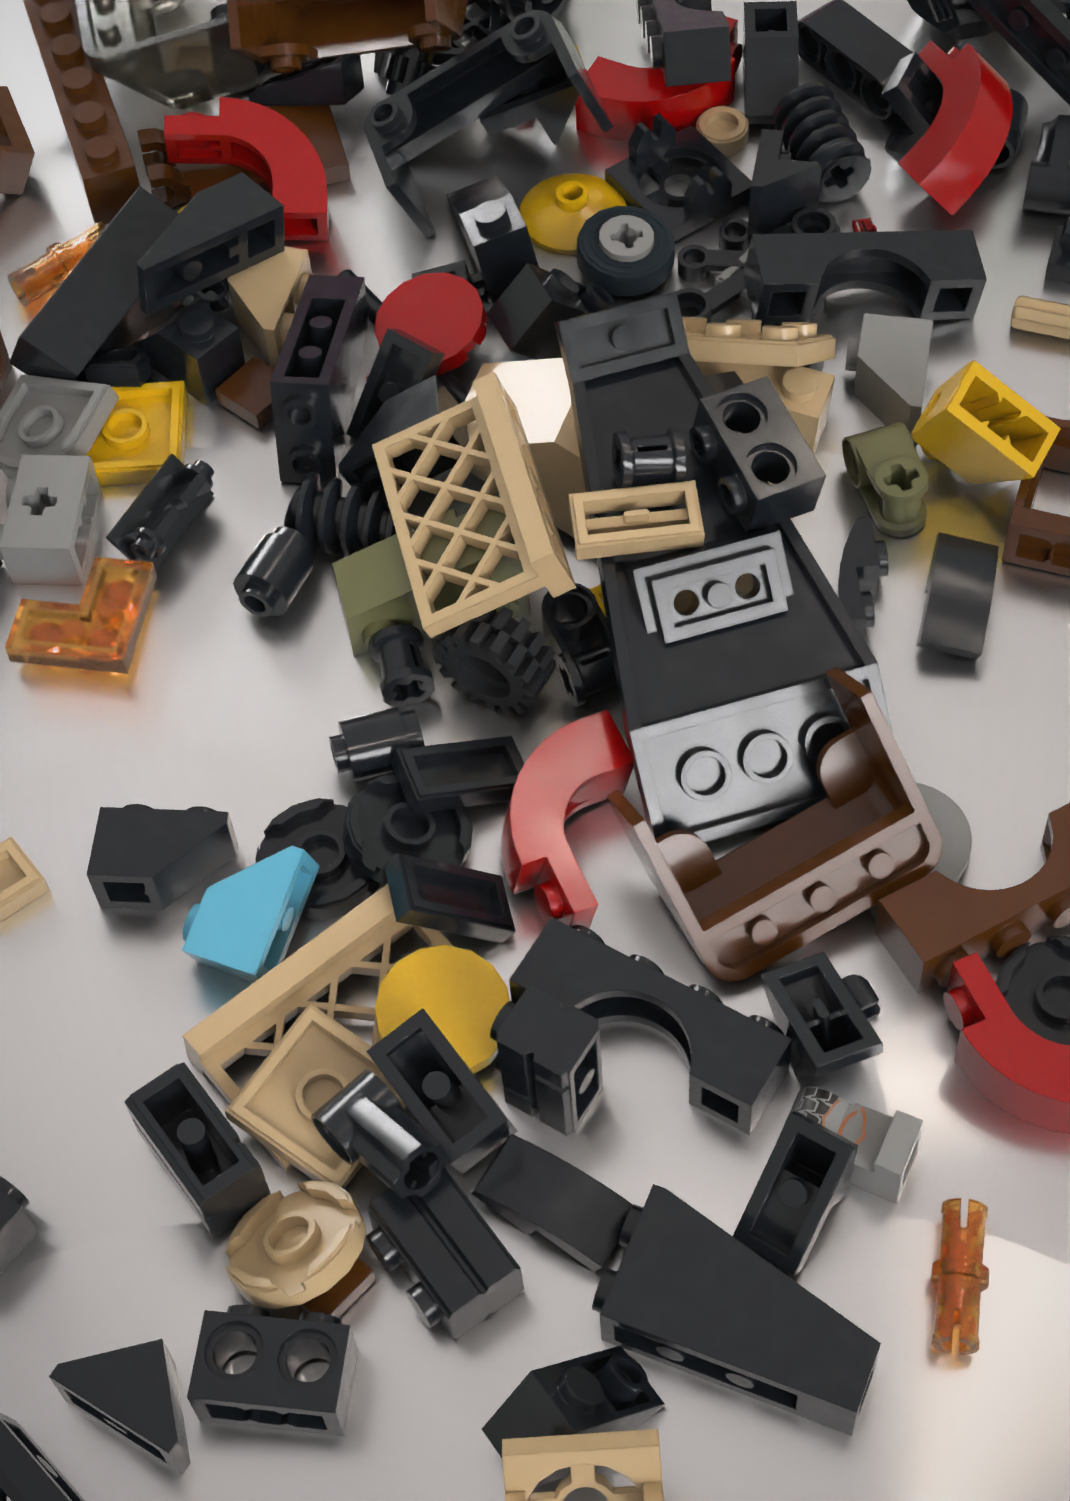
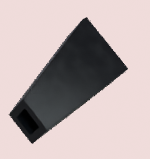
[270,275,368,484]
[592,1184,881,1436]

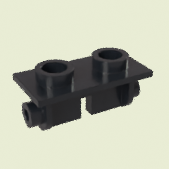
[106,454,214,578]

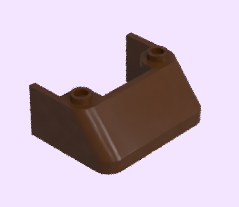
[227,0,468,73]
[607,666,942,981]

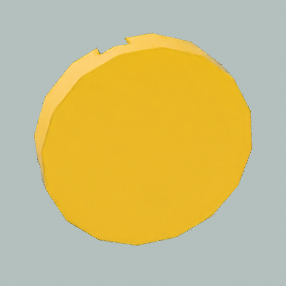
[375,945,510,1074]

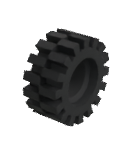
[433,607,556,715]

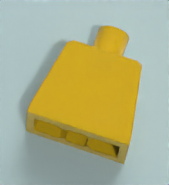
[911,360,1061,485]

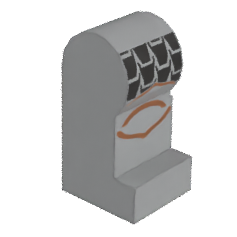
[779,1087,924,1204]

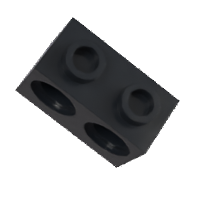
[689,376,826,534]
[187,1305,359,1436]

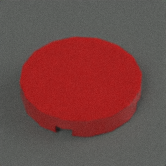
[374,272,488,376]

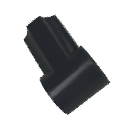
[1022,114,1070,217]
[311,1070,449,1199]

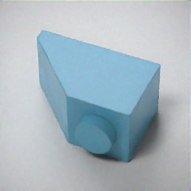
[182,846,320,982]

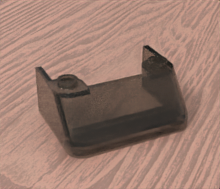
[75,0,262,109]

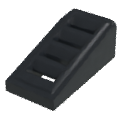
[248,53,365,106]

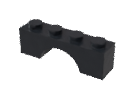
[636,0,731,87]
[743,230,987,325]
[509,917,792,1135]

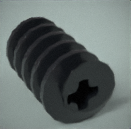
[773,82,872,203]
[284,471,416,557]

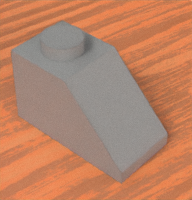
[845,313,933,446]

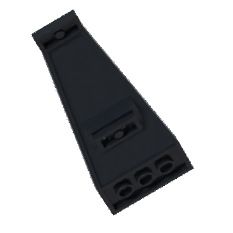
[554,292,894,842]

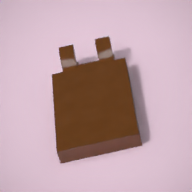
[137,105,350,208]

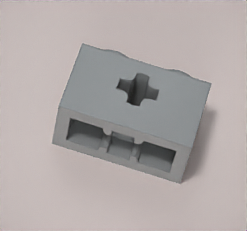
[0,454,102,586]

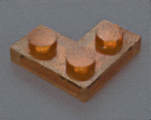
[5,557,157,674]

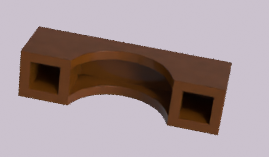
[874,803,1070,994]

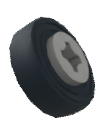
[577,206,675,296]

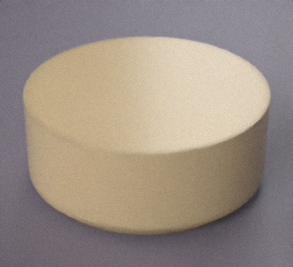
[696,106,749,157]

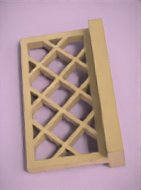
[372,371,576,638]
[183,884,454,1173]

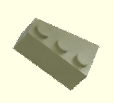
[332,492,531,656]

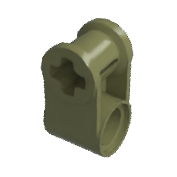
[842,422,929,537]

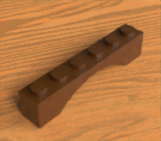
[22,0,140,227]

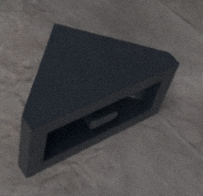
[761,952,884,1077]
[49,1339,191,1476]

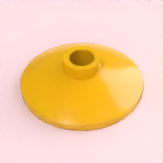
[519,173,626,255]

